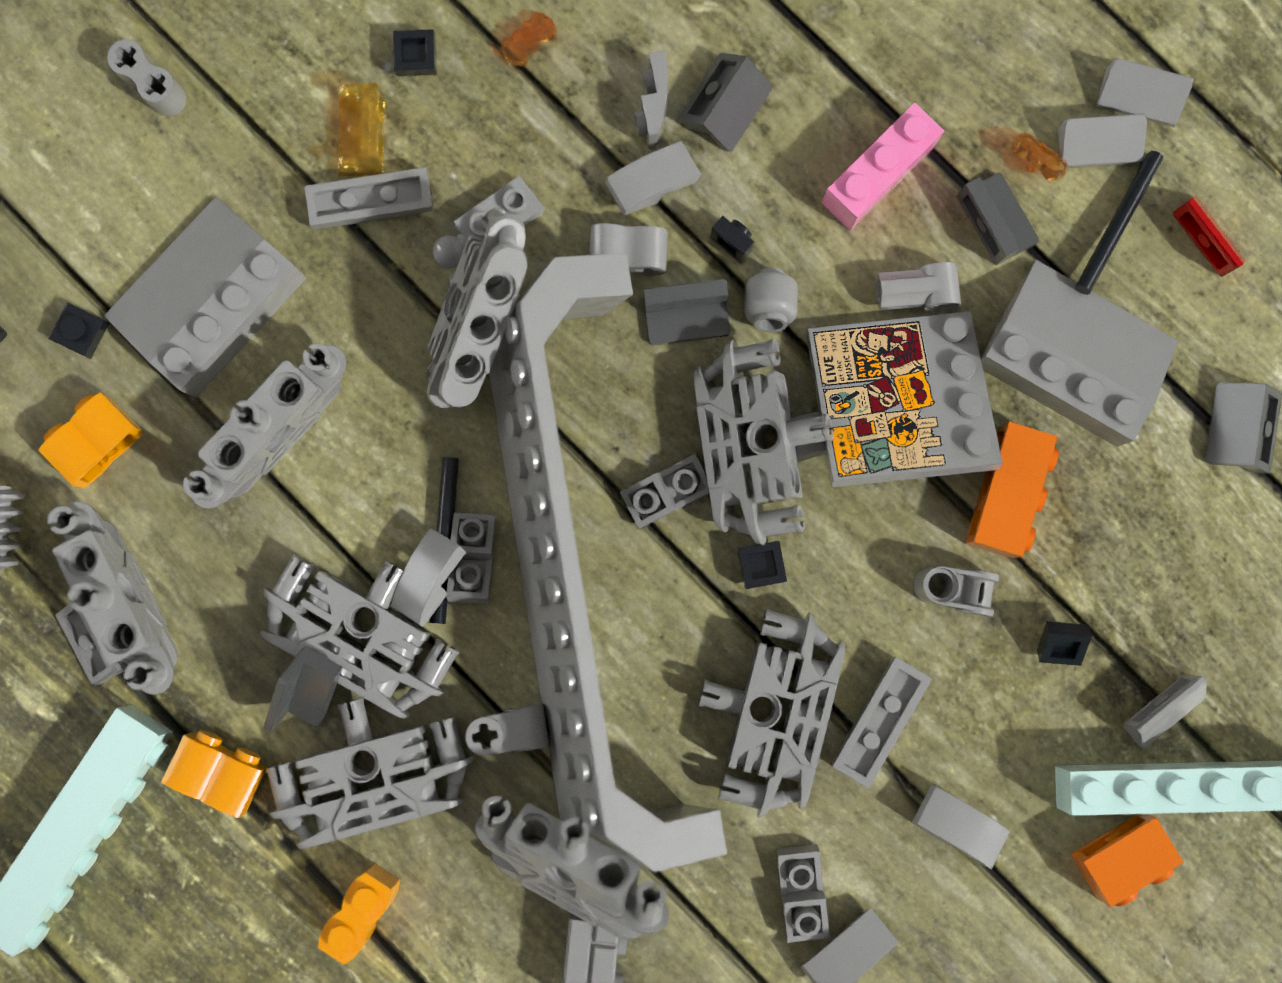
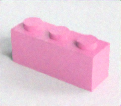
[821,103,944,231]

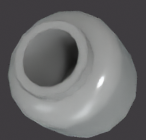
[744,268,798,332]

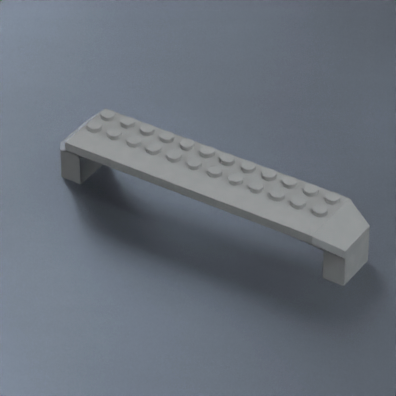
[489,253,727,872]

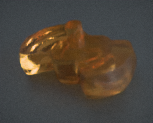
[502,12,557,67]
[1011,132,1068,181]

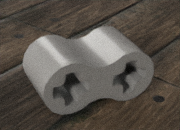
[107,39,187,117]
[589,223,668,275]

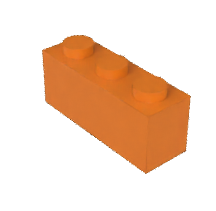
[964,421,1059,558]

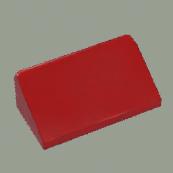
[1173,196,1245,277]

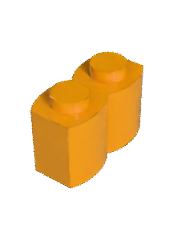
[38,392,144,489]
[161,729,268,818]
[318,863,400,965]

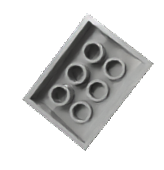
[104,197,307,398]
[980,260,1178,447]

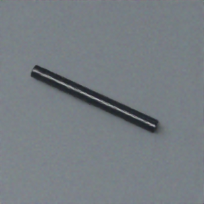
[1075,151,1164,295]
[429,457,459,624]

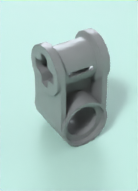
[913,566,1000,617]
[466,704,550,756]

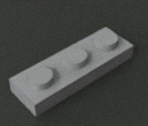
[304,167,434,230]
[830,657,932,789]

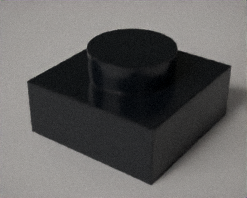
[393,29,437,77]
[710,215,754,264]
[48,303,109,359]
[737,541,787,589]
[1037,621,1092,666]

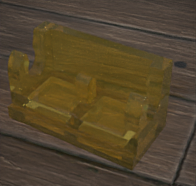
[337,83,385,176]

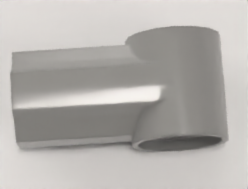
[875,262,961,311]

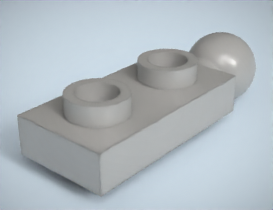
[433,176,544,268]

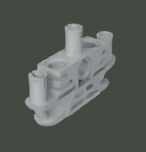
[425,208,527,408]
[694,339,833,546]
[183,343,346,509]
[47,502,178,695]
[260,554,460,719]
[698,608,845,818]
[265,698,474,849]
[476,796,669,939]

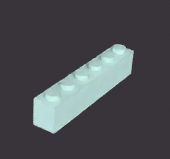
[0,705,173,957]
[1055,760,1282,815]

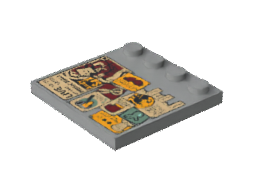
[806,311,1003,488]

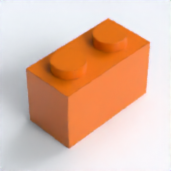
[1070,814,1184,907]

